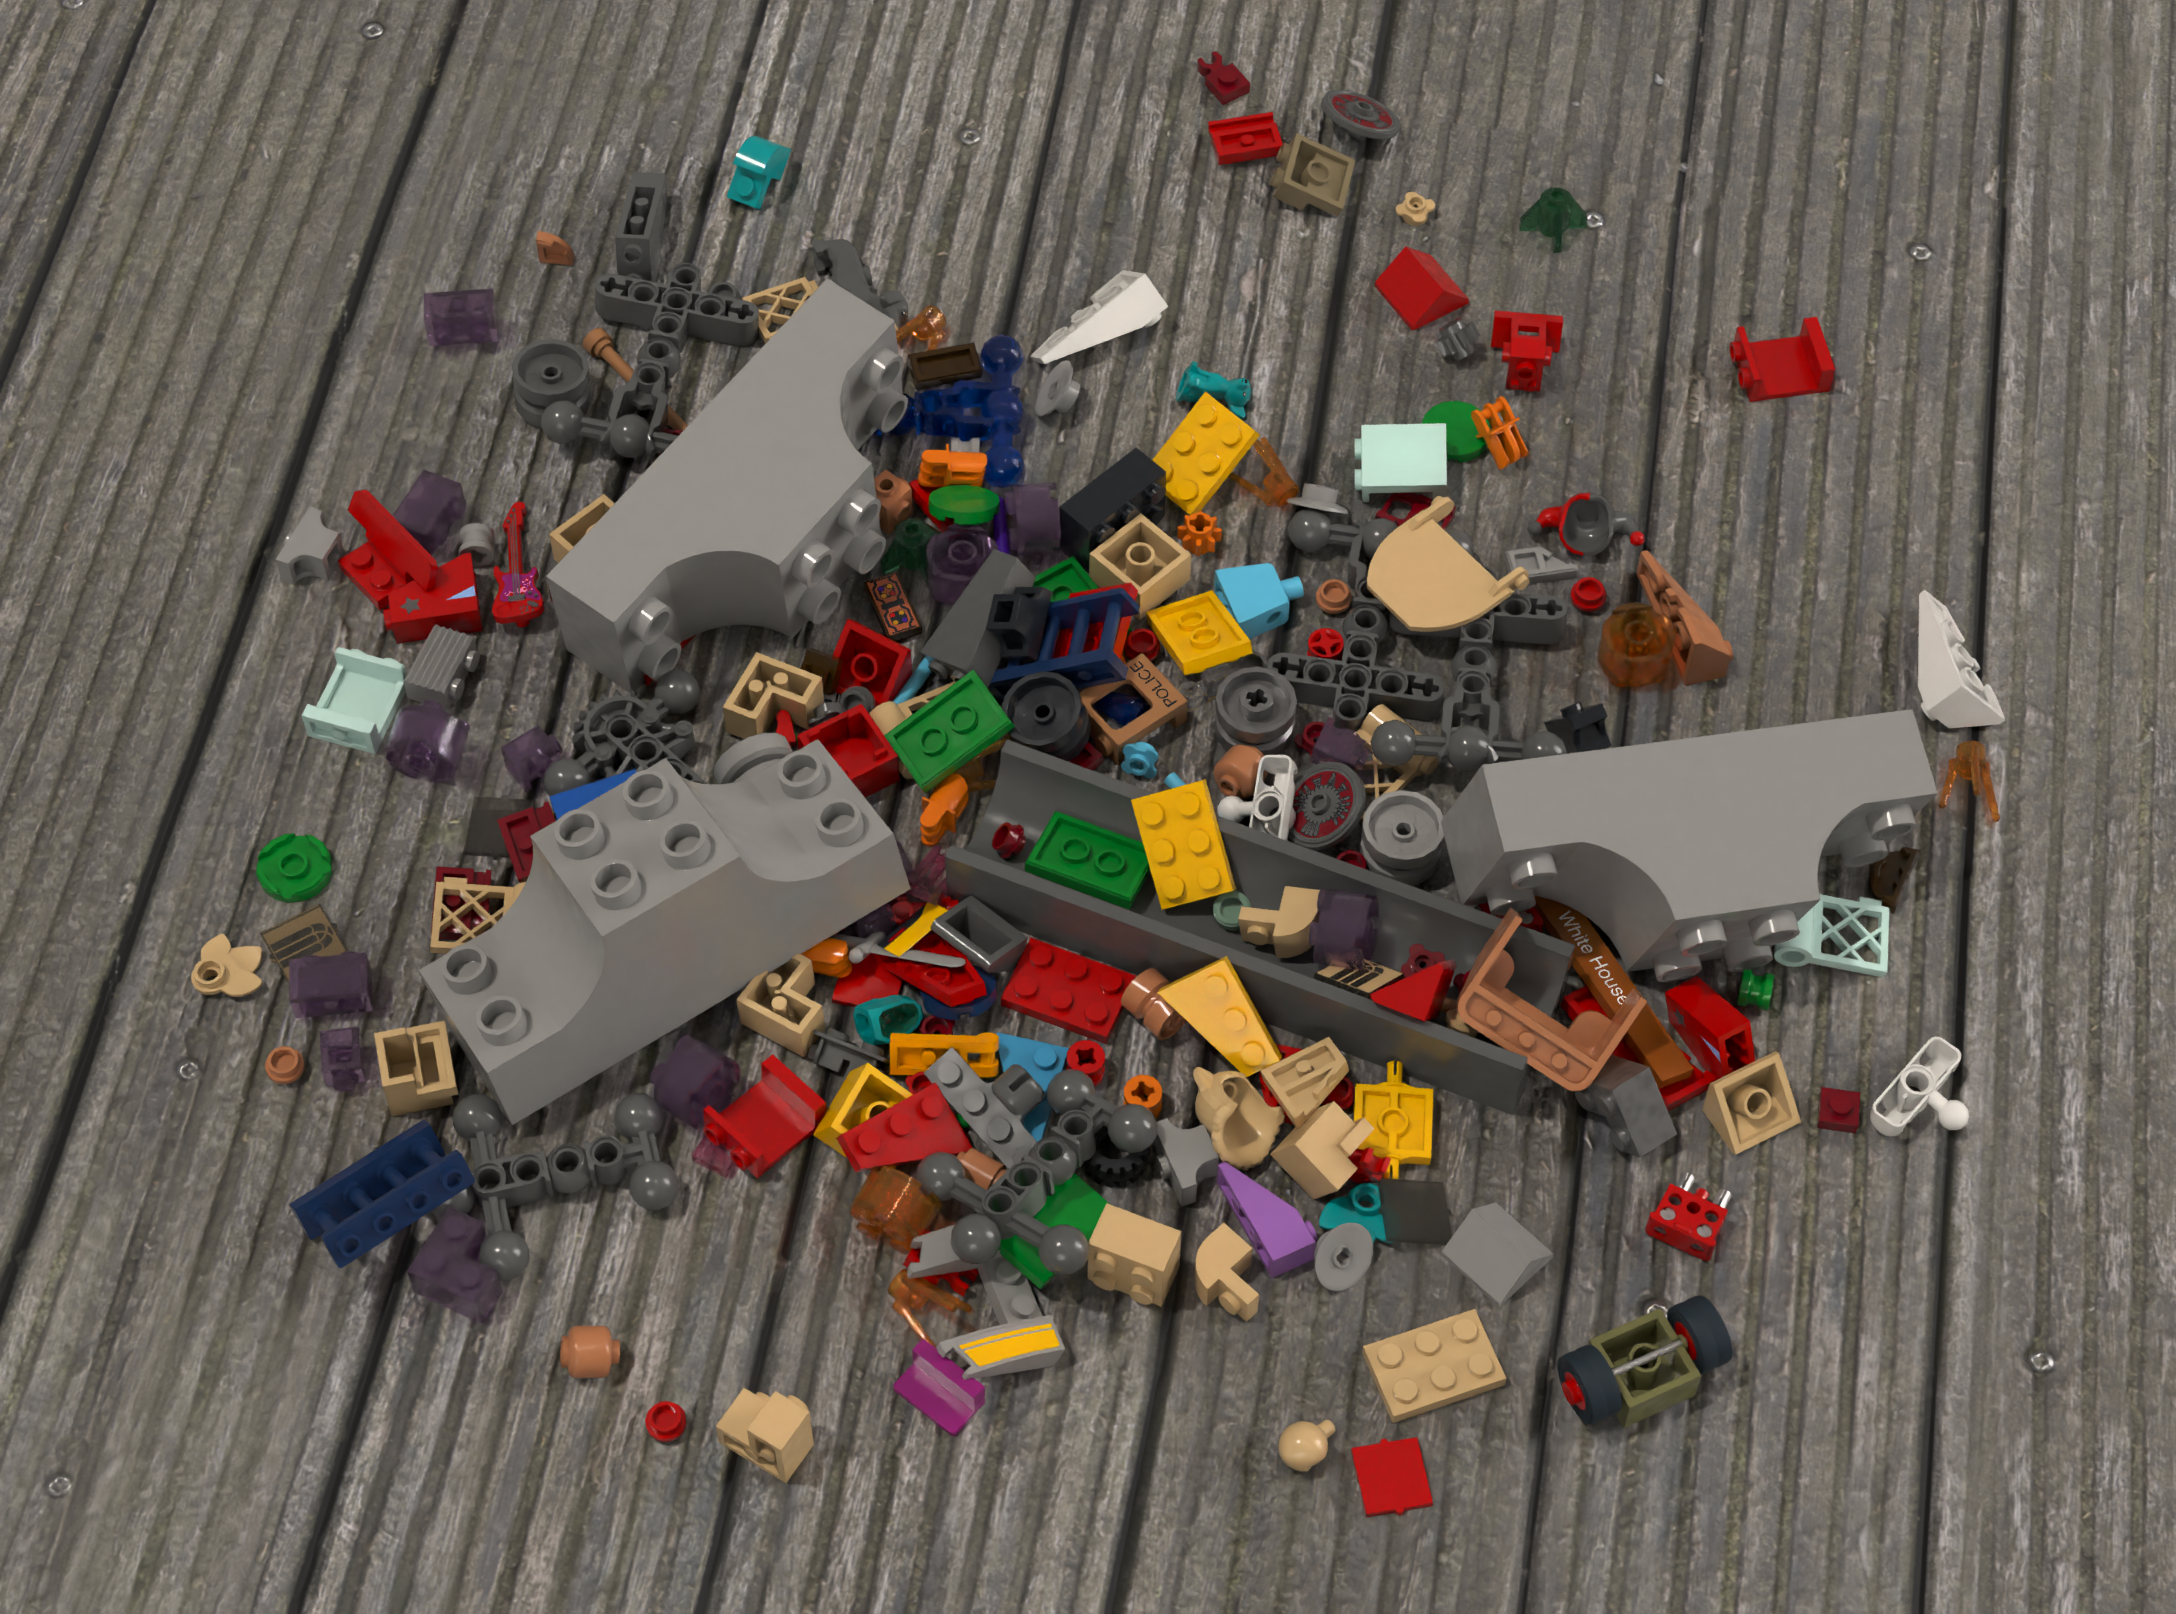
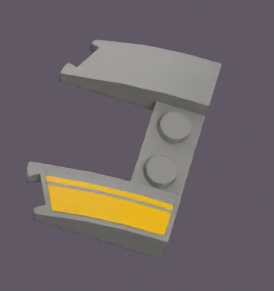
[907,1225,1065,1380]

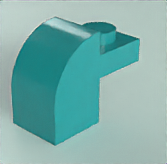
[726,136,792,209]

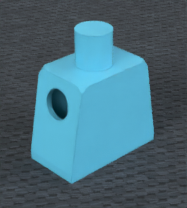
[1214,563,1304,639]

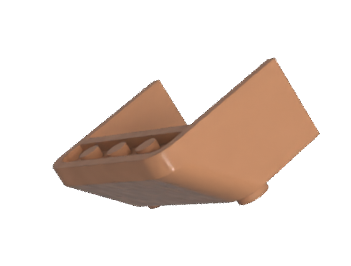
[1457,907,1647,1091]

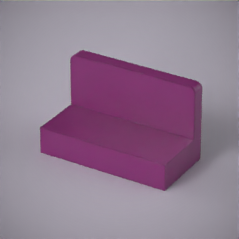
[893,1339,985,1436]

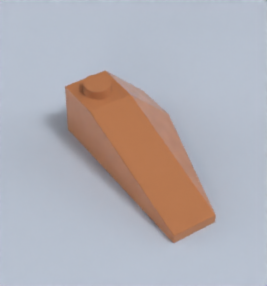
[1636,550,1733,686]

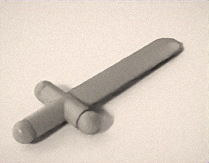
[831,930,966,967]

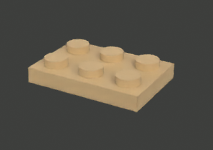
[1362,1309,1507,1423]

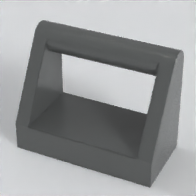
[930,895,1028,973]

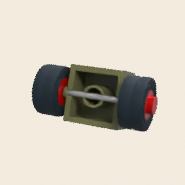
[1557,1295,1733,1428]

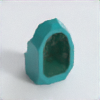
[853,995,923,1046]

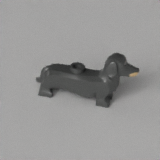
[812,239,909,336]

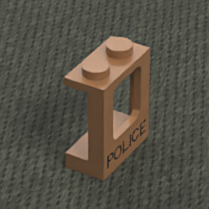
[1079,653,1188,765]

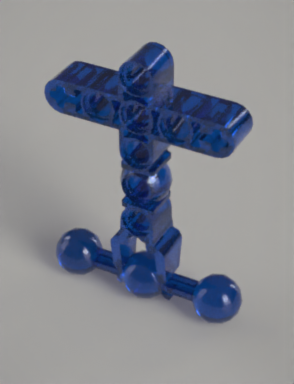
[871,334,1025,489]

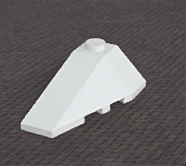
[1030,270,1168,364]
[1918,590,2005,728]

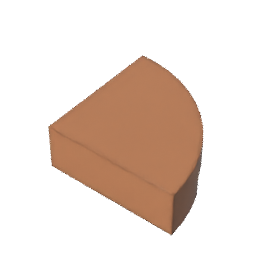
[536,231,575,265]

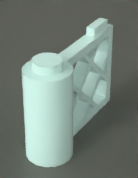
[1774,894,1889,978]

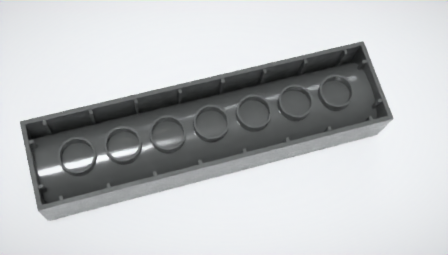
[945,740,1575,1115]

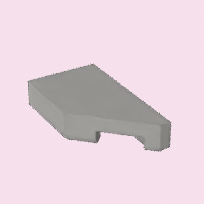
[1504,546,1578,585]

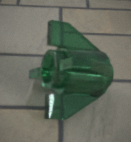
[1519,187,1588,253]
[881,518,947,585]

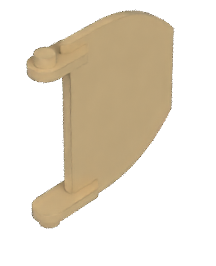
[1367,496,1530,632]

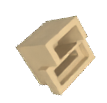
[374,1020,458,1117]
[1270,1101,1375,1200]

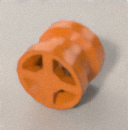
[1124,1075,1162,1119]

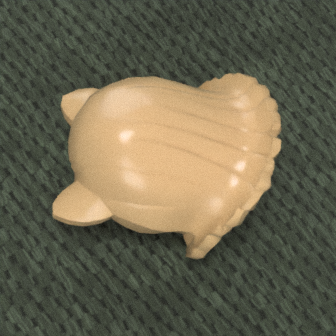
[1193,1067,1286,1171]

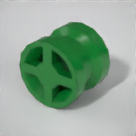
[1736,969,1774,1011]

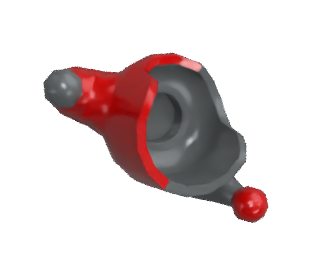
[1527,492,1645,556]

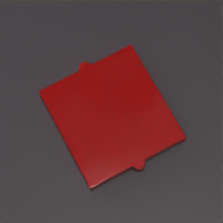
[832,951,904,1014]
[1351,1437,1433,1517]

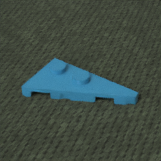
[997,1032,1069,1141]

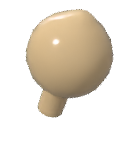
[1278,1420,1335,1472]

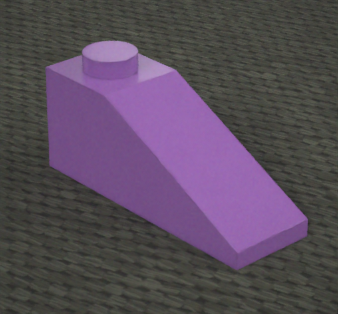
[1217,1162,1318,1279]

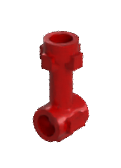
[886,894,958,925]

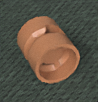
[1121,968,1187,1040]

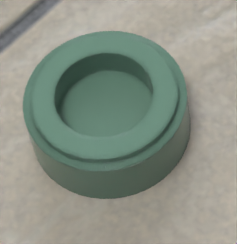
[1213,891,1251,931]

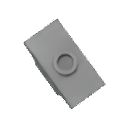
[275,507,345,585]
[1153,1118,1219,1207]

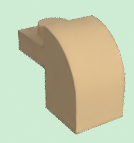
[1238,886,1326,958]
[1194,1223,1259,1322]

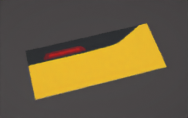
[877,901,948,957]

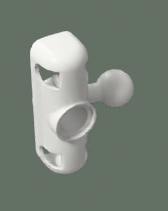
[1217,755,1298,841]
[1870,1037,1969,1137]

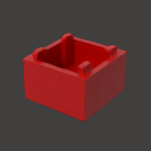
[797,704,900,798]

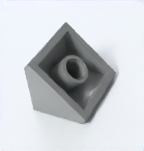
[1441,1202,1554,1307]

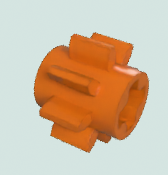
[1177,511,1222,556]

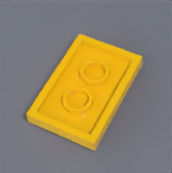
[1153,392,1260,515]
[1146,590,1253,675]
[1131,779,1236,910]

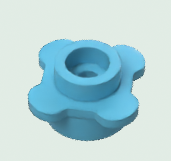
[1121,742,1159,779]

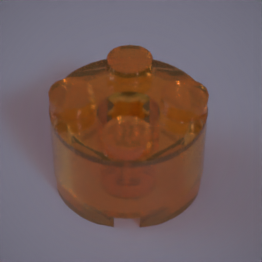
[1597,603,1675,687]
[849,1165,942,1255]

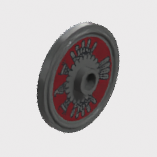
[1321,90,1401,142]
[1288,762,1366,850]

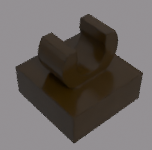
[800,648,844,696]

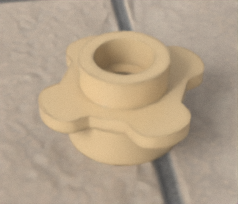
[1396,192,1435,226]

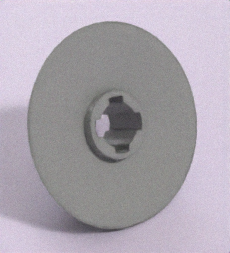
[1035,360,1080,416]
[1286,483,1349,514]
[1314,1223,1373,1291]

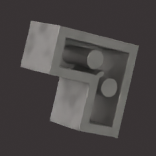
[1575,1055,1677,1158]

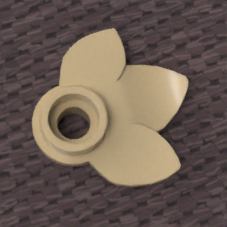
[191,934,263,997]

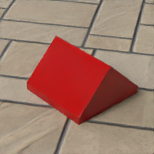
[1375,246,1469,331]
[833,619,913,707]
[1370,959,1457,1021]

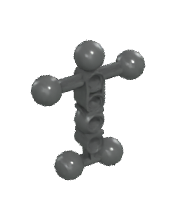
[915,1069,1158,1275]
[432,1093,679,1281]

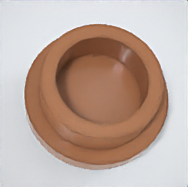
[1316,579,1352,614]
[265,1046,305,1084]

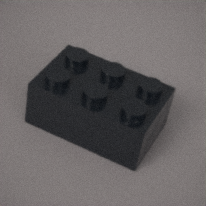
[1059,447,1166,574]

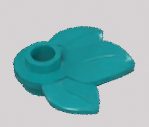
[1319,1183,1399,1244]

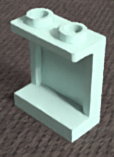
[1355,423,1447,502]
[302,647,407,754]

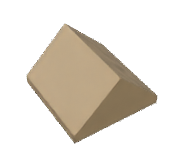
[1702,1051,1801,1154]

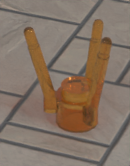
[896,305,946,351]
[1229,437,1299,507]
[953,734,1012,793]
[1939,741,2000,822]
[888,1268,972,1348]

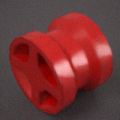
[1307,628,1344,661]
[1067,1040,1105,1086]

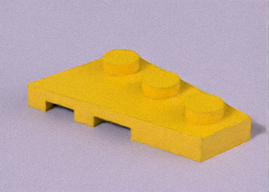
[1157,956,1282,1077]

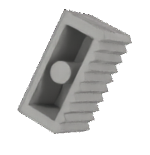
[403,625,480,710]

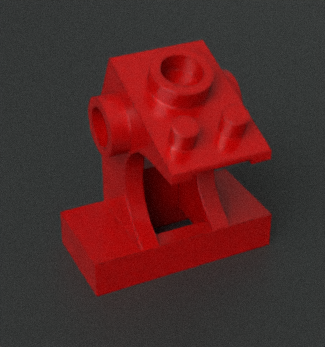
[1491,310,1563,392]

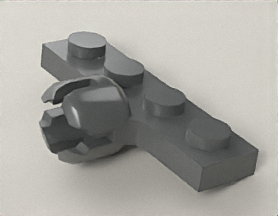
[923,1047,1045,1169]

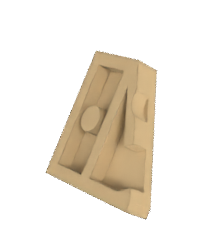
[1261,1037,1349,1128]

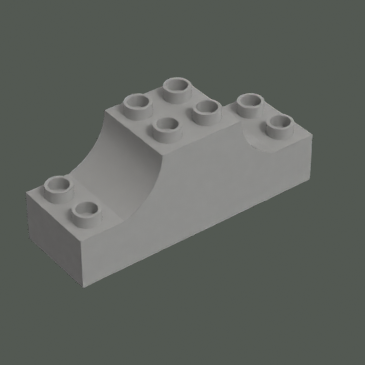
[546,278,908,692]
[1441,709,1938,982]
[419,739,911,1125]

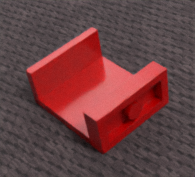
[1729,317,1835,402]
[703,1054,826,1179]

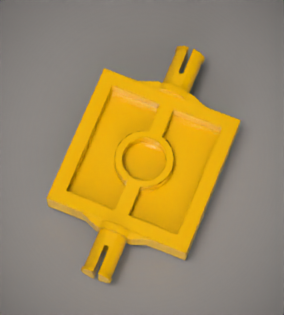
[1353,1061,1433,1186]

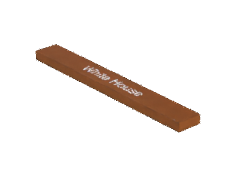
[1534,896,1694,1089]

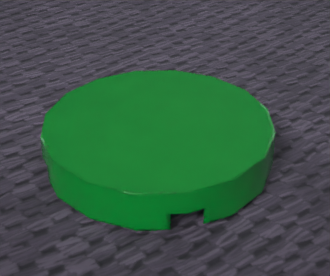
[1422,401,1490,462]
[928,485,1000,525]
[256,833,332,903]

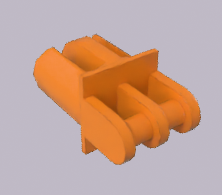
[1471,396,1530,470]
[918,444,987,487]
[920,773,969,847]
[801,938,852,978]

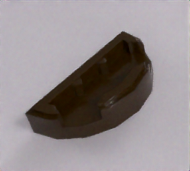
[1869,847,1920,914]

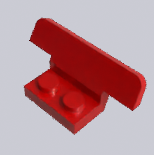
[338,489,438,610]

